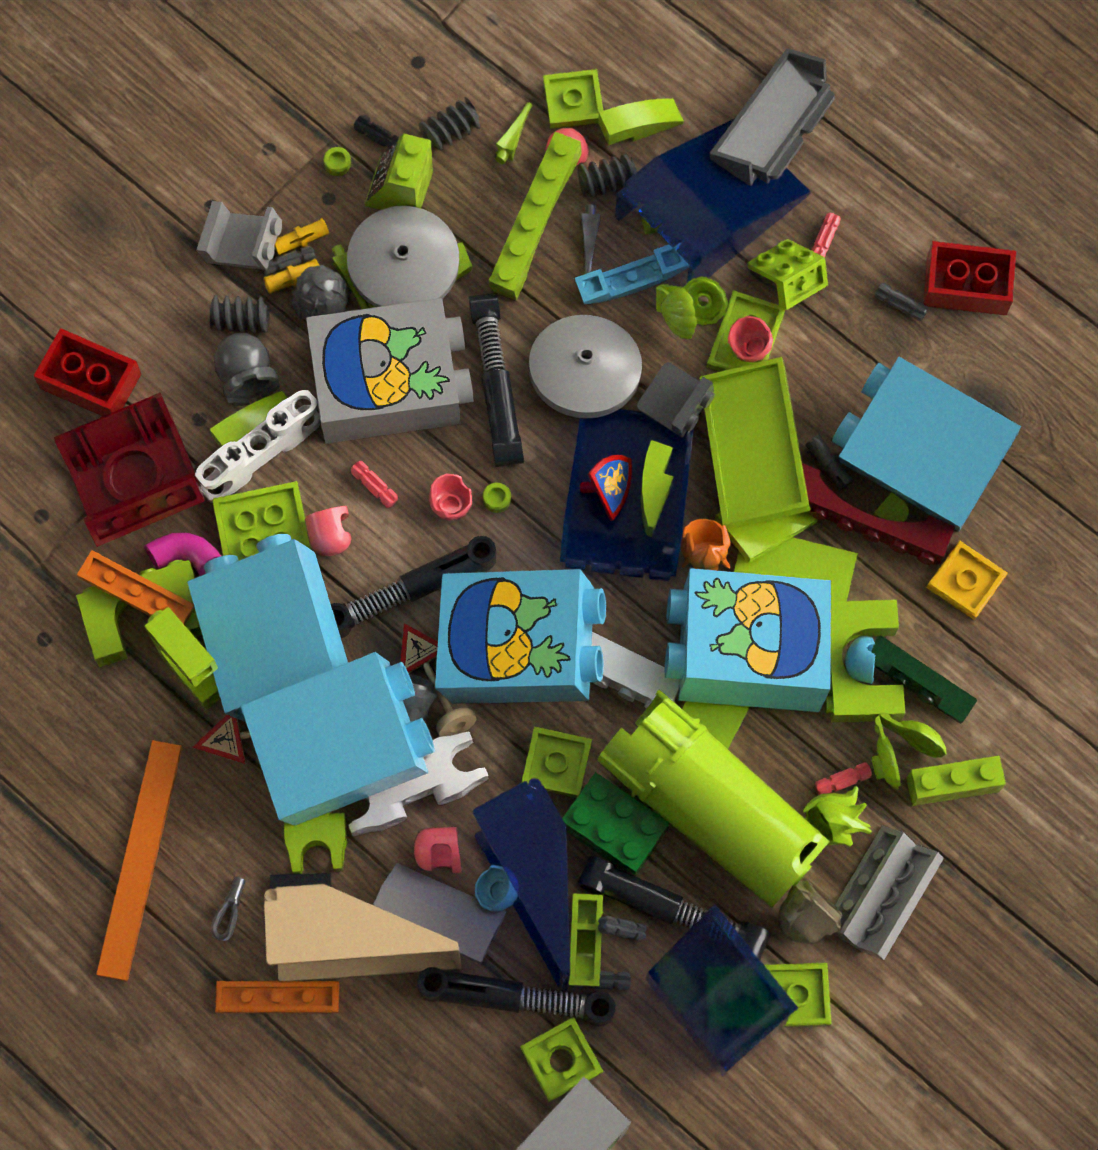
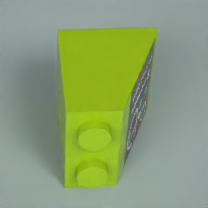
[365,134,433,210]

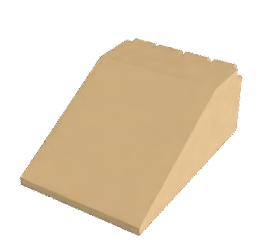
[264,884,462,981]

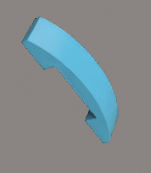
[575,241,689,304]

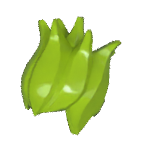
[803,786,872,846]

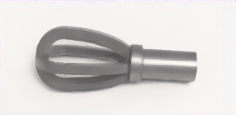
[211,877,246,941]

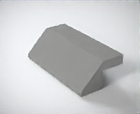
[834,826,944,960]
[373,863,507,964]

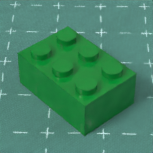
[560,772,670,876]

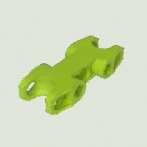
[284,812,347,874]

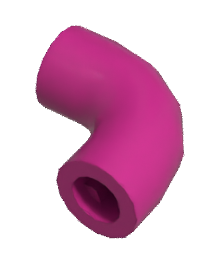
[144,533,221,576]

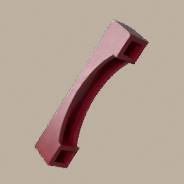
[802,463,955,565]

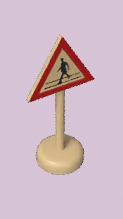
[401,623,477,737]
[192,715,251,764]

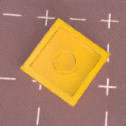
[926,540,1008,620]

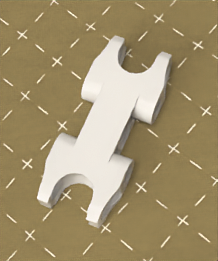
[195,390,321,503]
[348,732,489,836]

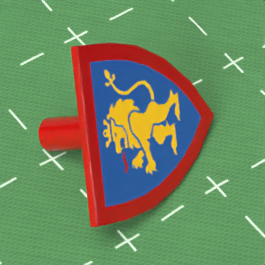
[580,455,632,521]

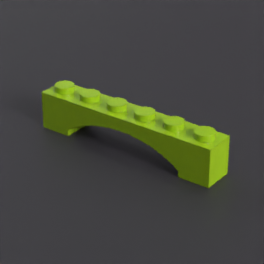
[489,131,582,301]

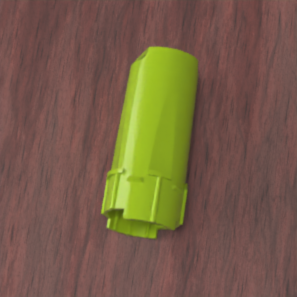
[597,689,829,908]

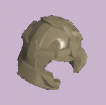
[779,880,842,944]

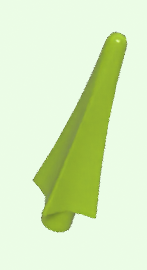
[495,102,532,164]
[332,245,368,309]

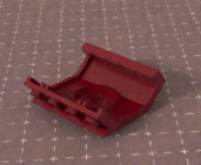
[54,392,205,547]

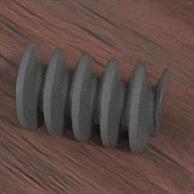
[418,96,480,151]
[577,154,638,197]
[210,295,270,333]

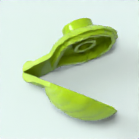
[656,276,728,339]
[871,713,946,790]

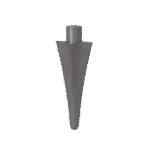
[581,204,600,274]

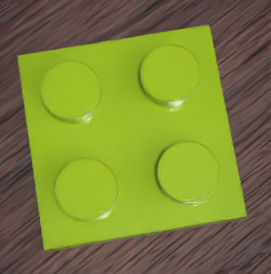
[543,69,603,129]
[521,726,592,798]

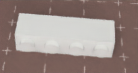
[592,632,679,709]

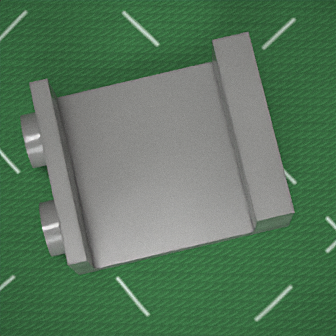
[197,201,282,270]

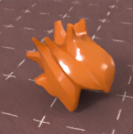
[680,519,730,571]

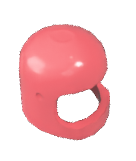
[304,506,351,556]
[414,827,461,874]

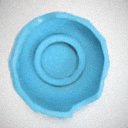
[845,636,875,684]
[475,865,519,912]

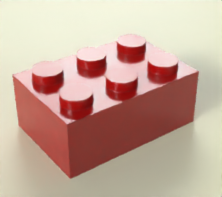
[923,241,1016,316]
[34,328,141,416]

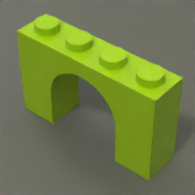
[76,560,202,667]
[824,600,905,723]
[145,607,220,710]

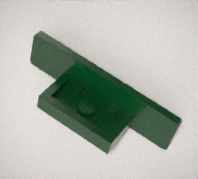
[871,635,977,723]

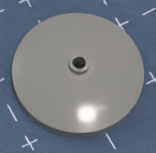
[347,206,459,307]
[529,315,642,418]

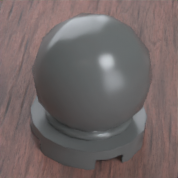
[213,333,280,406]

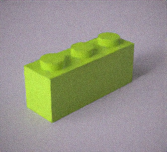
[906,756,1006,806]

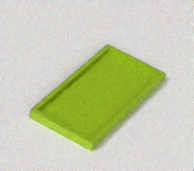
[700,357,810,530]

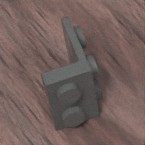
[637,362,715,438]

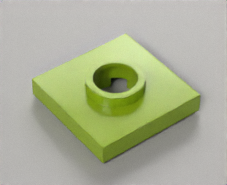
[520,1017,603,1103]

